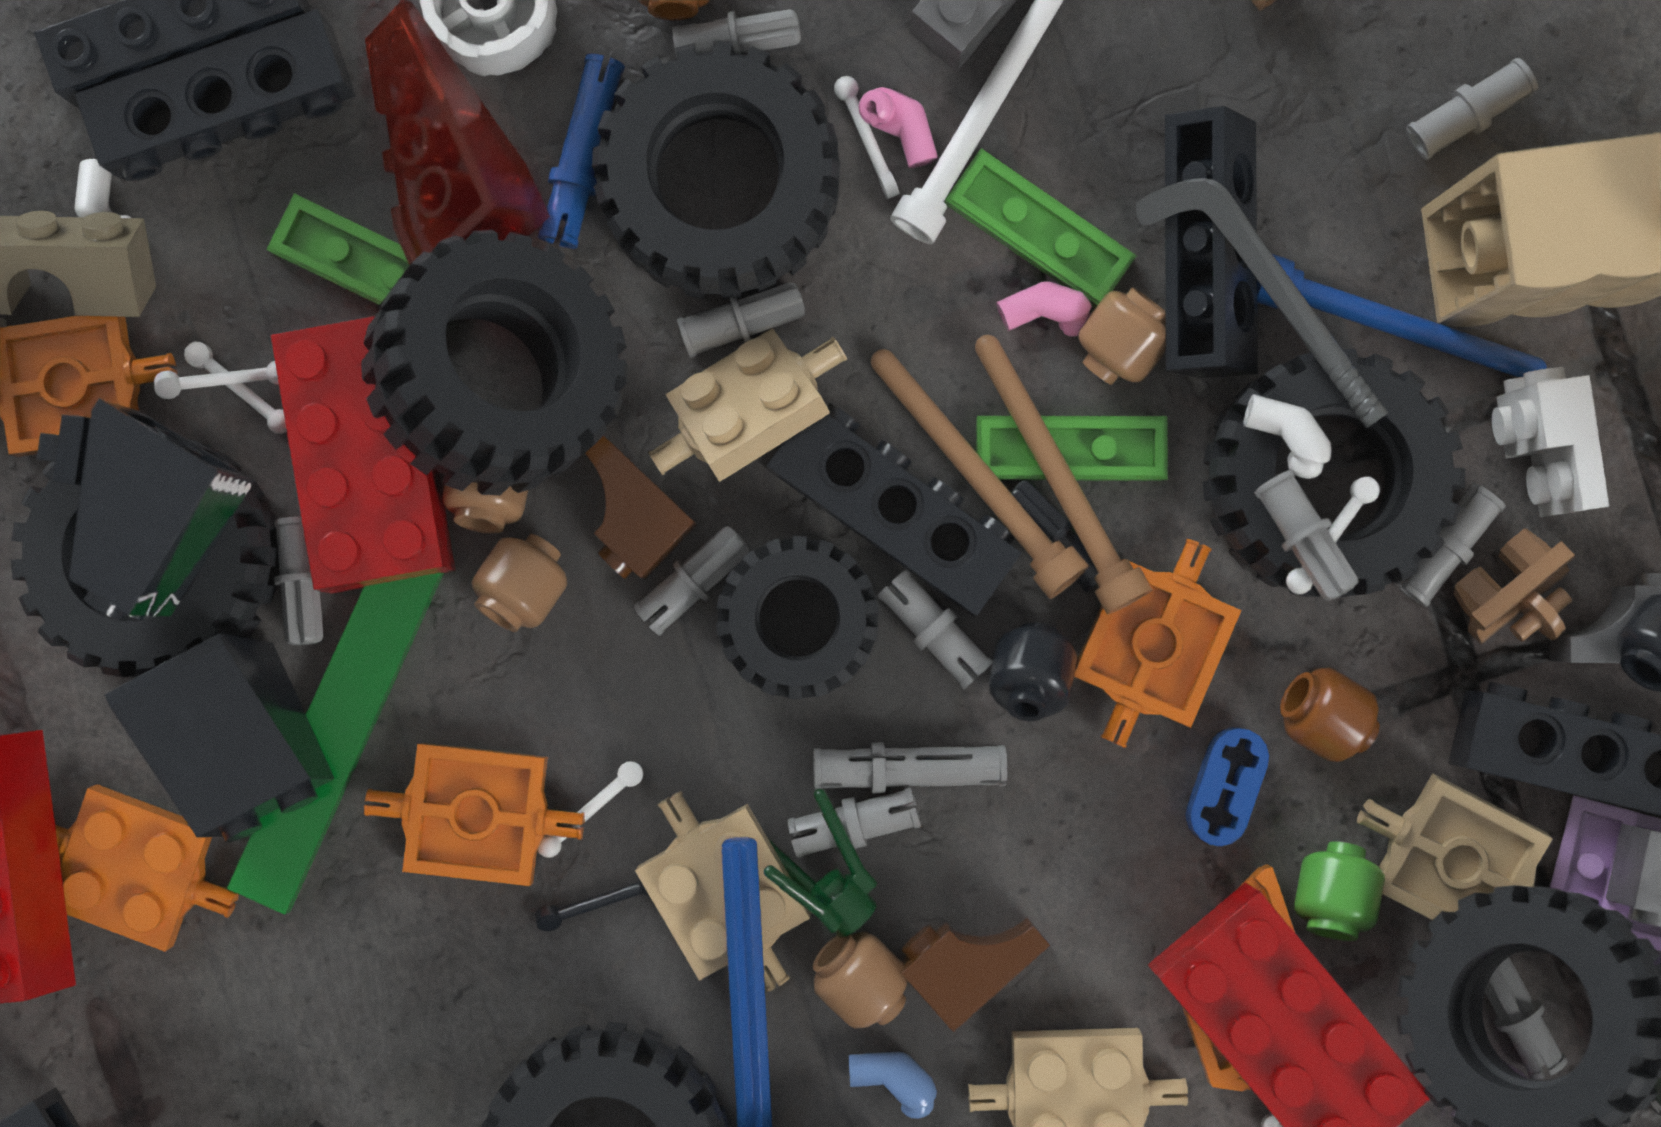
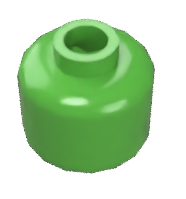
[1294,842,1385,941]

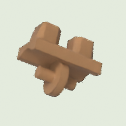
[1453,528,1575,645]

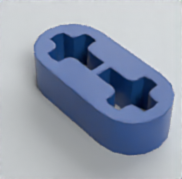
[1185,727,1269,846]

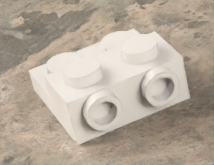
[1492,367,1609,517]

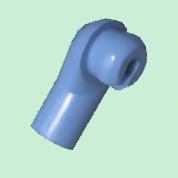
[848,1051,937,1119]

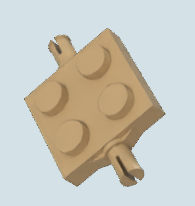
[648,328,847,482]
[1357,773,1552,920]
[635,791,811,992]
[968,1028,1188,1127]

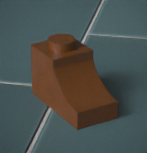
[585,435,697,579]
[901,918,1050,1032]

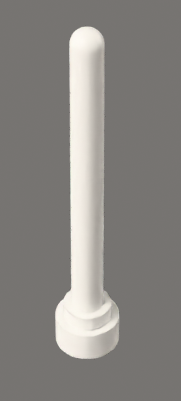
[890,0,1064,244]

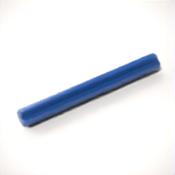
[721,837,772,1127]

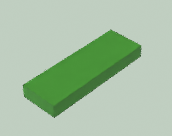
[944,148,1137,308]
[266,194,421,305]
[976,416,1168,481]

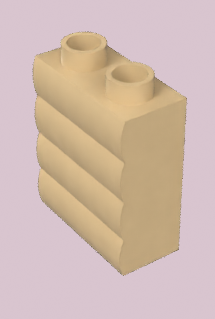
[1421,133,1661,327]

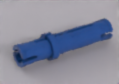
[537,53,625,249]

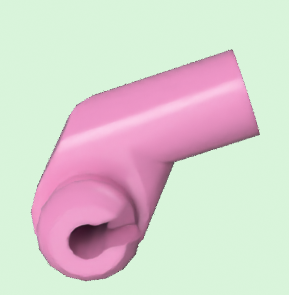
[859,87,938,168]
[996,281,1092,337]

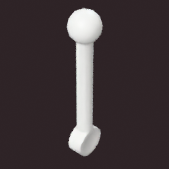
[834,76,899,199]
[184,342,287,434]
[154,361,279,399]
[1286,477,1380,594]
[537,761,644,858]

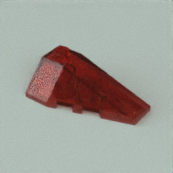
[365,0,550,265]

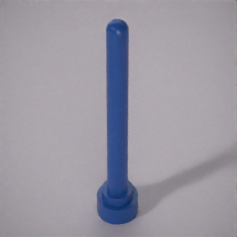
[1257,254,1547,378]

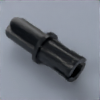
[1010,479,1099,593]

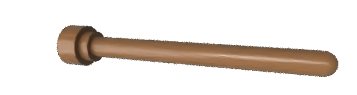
[975,335,1152,615]
[871,349,1089,599]

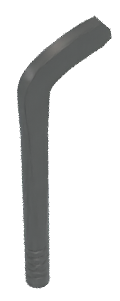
[1136,178,1388,428]

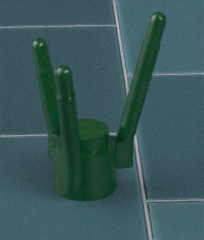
[764,788,878,938]

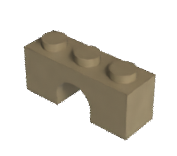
[0,211,156,317]

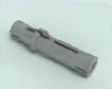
[813,742,1007,793]

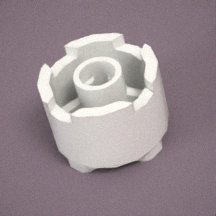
[419,0,557,76]

